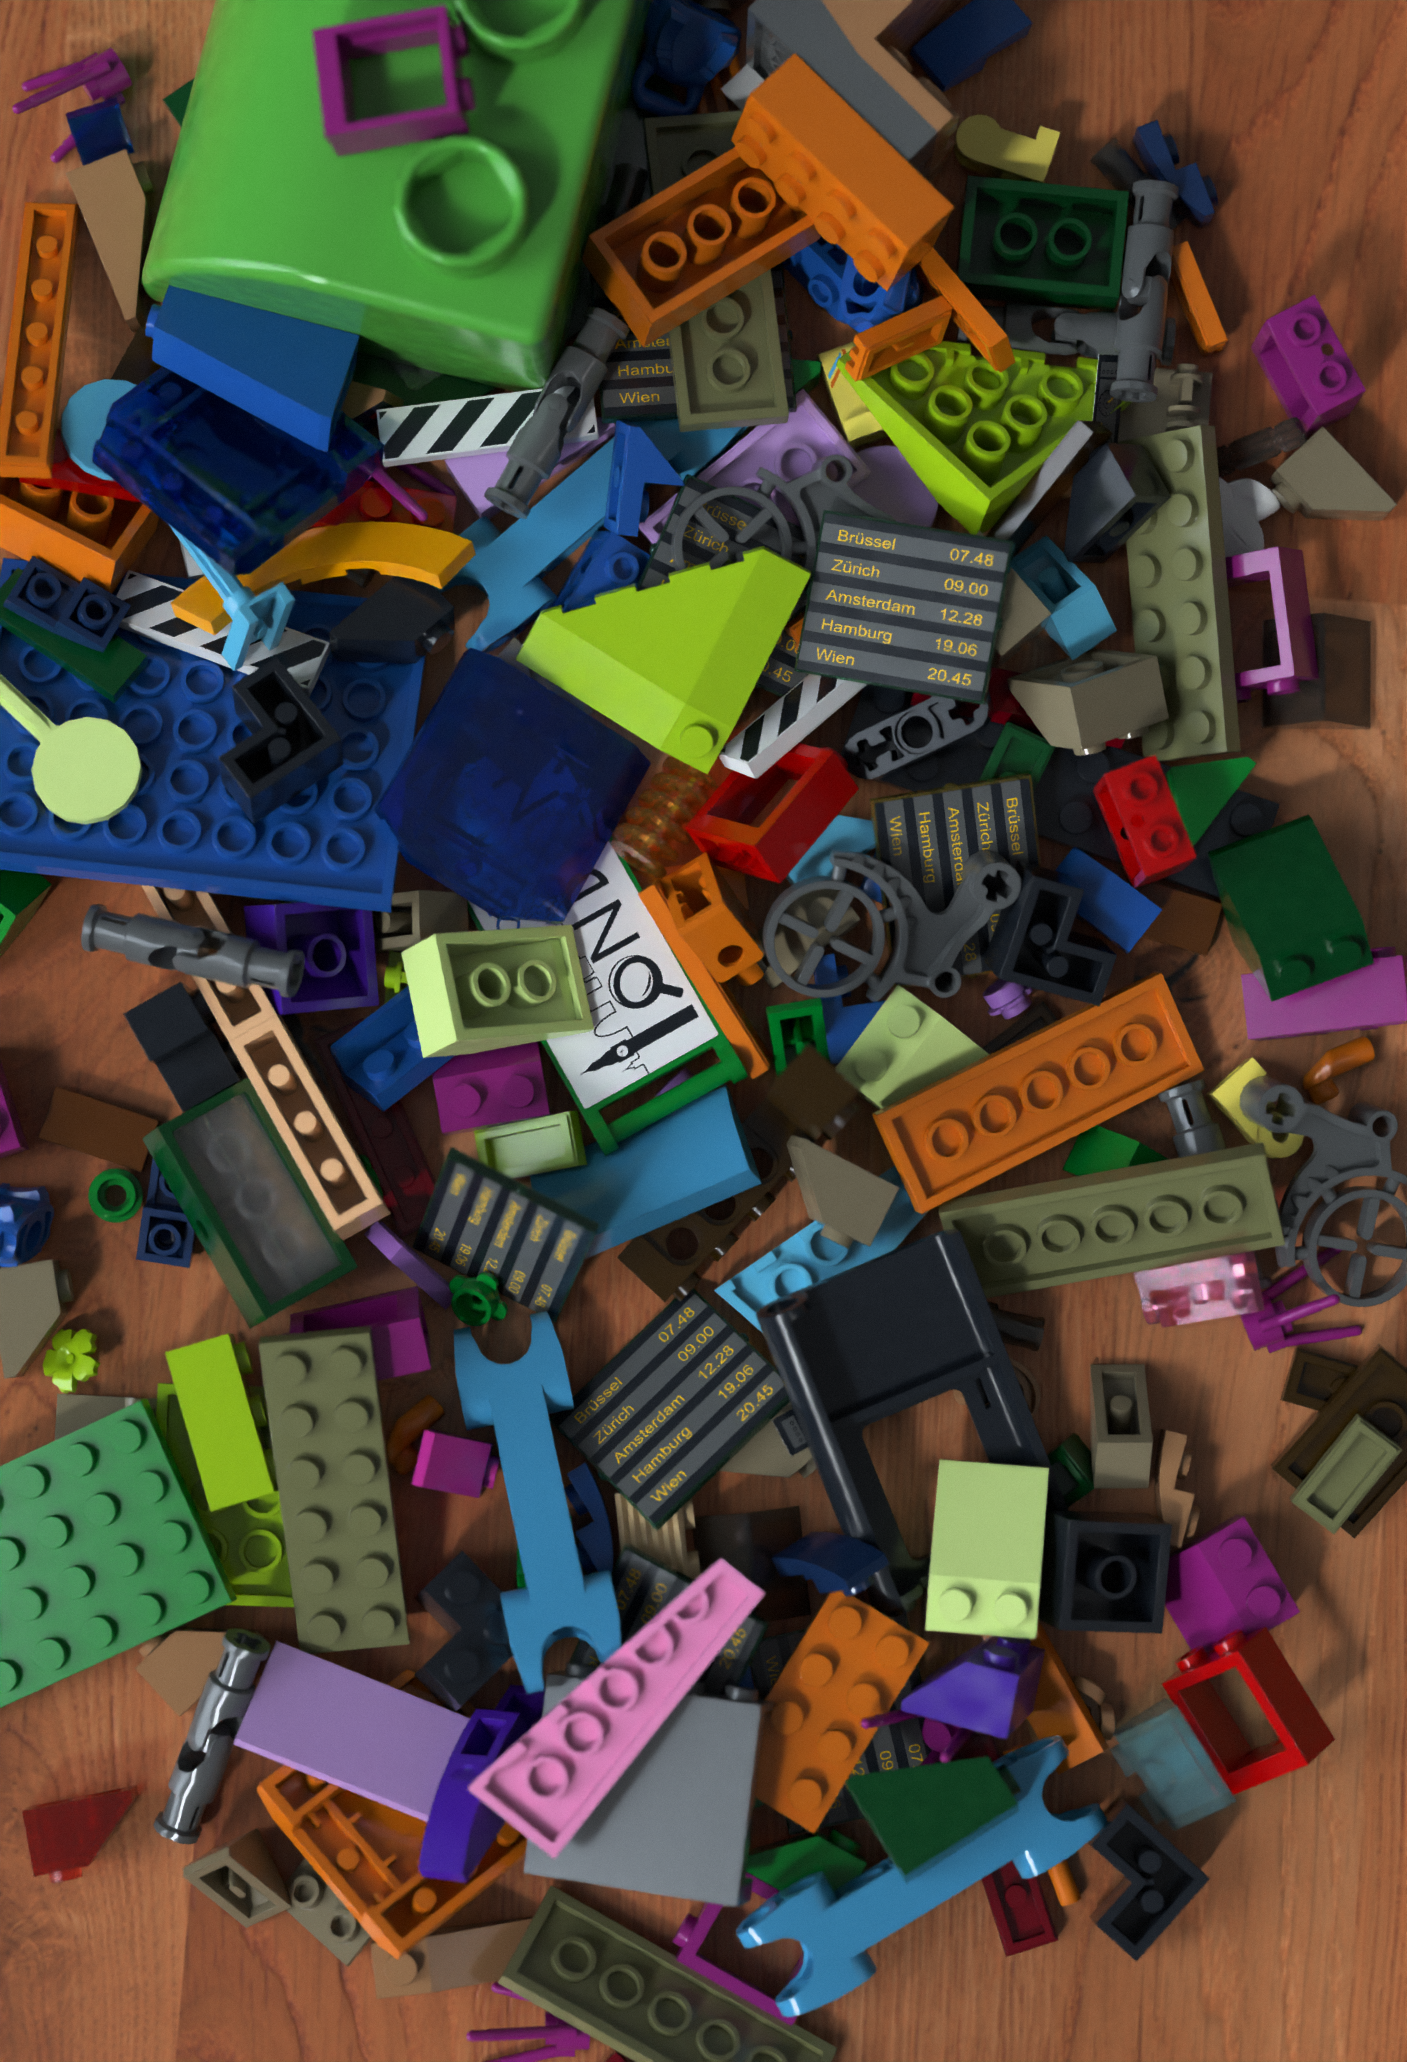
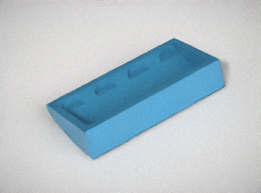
[530,1086,762,1261]

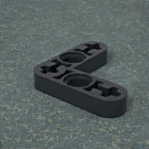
[844,687,994,780]

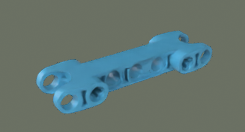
[433,417,749,658]
[453,1311,621,1694]
[736,1736,1107,2017]

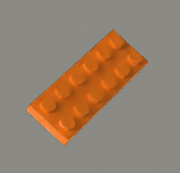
[872,972,1205,1214]

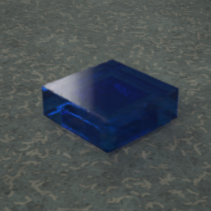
[66,97,135,166]

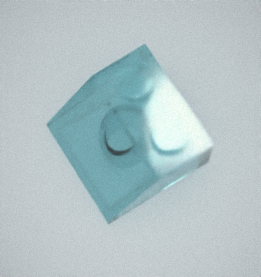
[1109,1697,1236,1831]

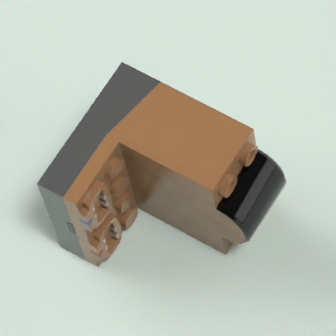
[745,0,963,183]

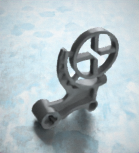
[671,455,922,617]
[763,849,1021,1002]
[1240,1076,1407,1307]

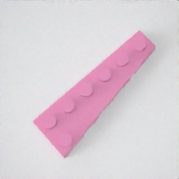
[468,1557,765,1859]

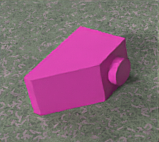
[412,1428,500,1498]

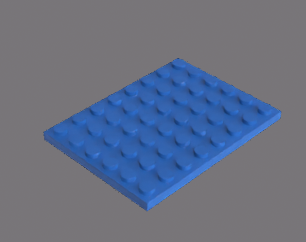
[0,558,427,913]

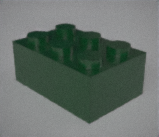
[956,175,1129,312]

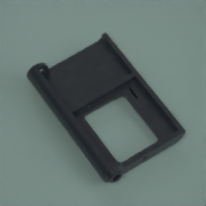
[756,1229,1068,1617]

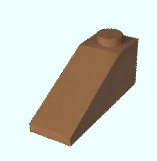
[66,149,155,332]
[371,1917,533,1999]

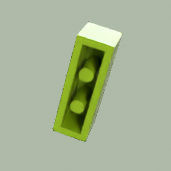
[165,1333,278,1511]

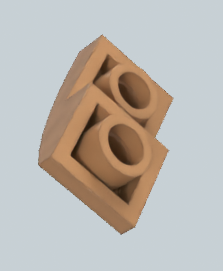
[1154,1429,1200,1547]

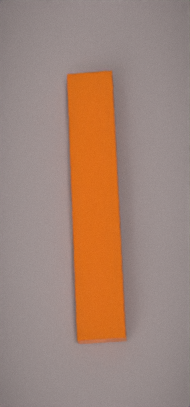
[0,202,80,478]

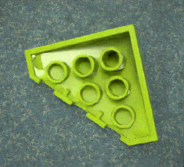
[836,341,1132,536]
[516,546,811,774]

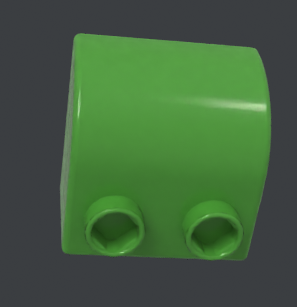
[142,0,652,392]

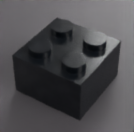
[1038,1510,1172,1634]

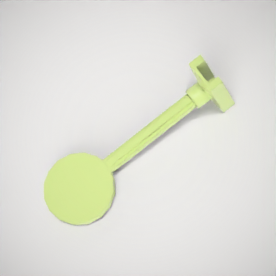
[0,673,142,824]

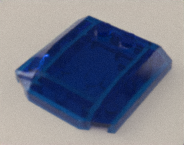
[92,366,385,576]
[374,647,651,925]

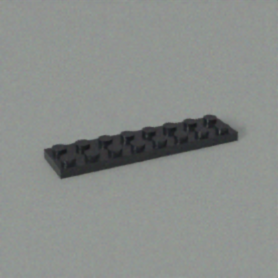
[841,682,1280,899]

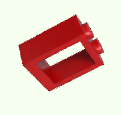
[684,742,859,883]
[1093,754,1197,889]
[1162,1626,1335,1796]

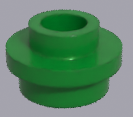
[88,1168,143,1223]

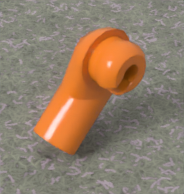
[1303,1036,1375,1105]
[386,1395,445,1475]

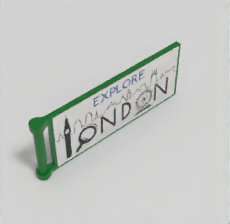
[407,748,748,1156]

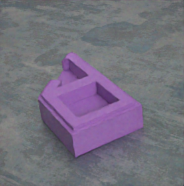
[364,1221,454,1310]

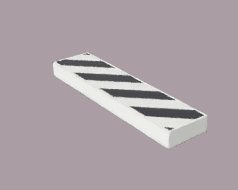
[376,386,599,467]
[116,570,330,697]
[718,672,870,779]

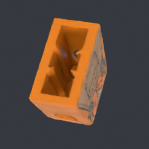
[660,852,767,986]

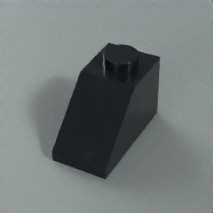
[1064,442,1171,563]
[329,576,455,663]

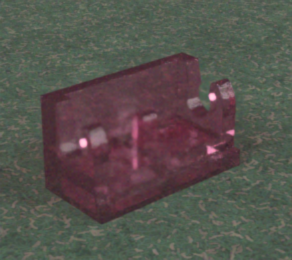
[1133,1251,1265,1328]

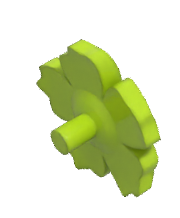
[43,1329,100,1394]

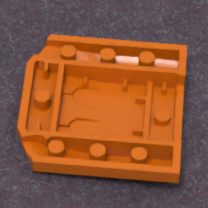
[257,1669,528,1960]

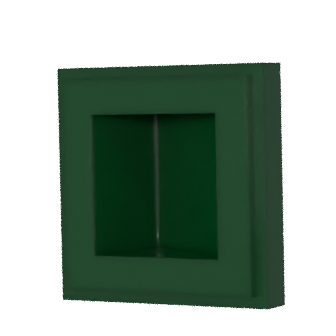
[1047,1433,1095,1508]

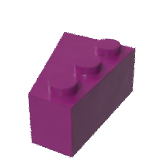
[1241,947,1407,1041]

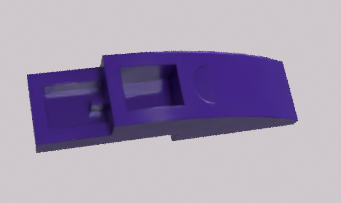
[418,1684,546,1882]

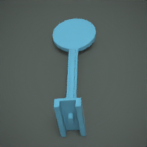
[61,379,295,671]

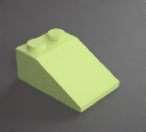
[401,925,594,1058]
[835,985,990,1110]
[925,1459,1049,1639]

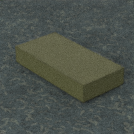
[1290,1413,1402,1534]

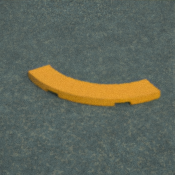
[171,521,476,636]

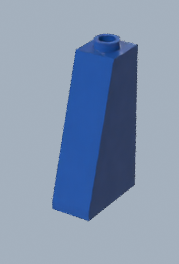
[145,285,359,452]

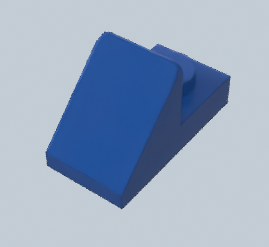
[604,419,685,537]
[813,954,886,1067]

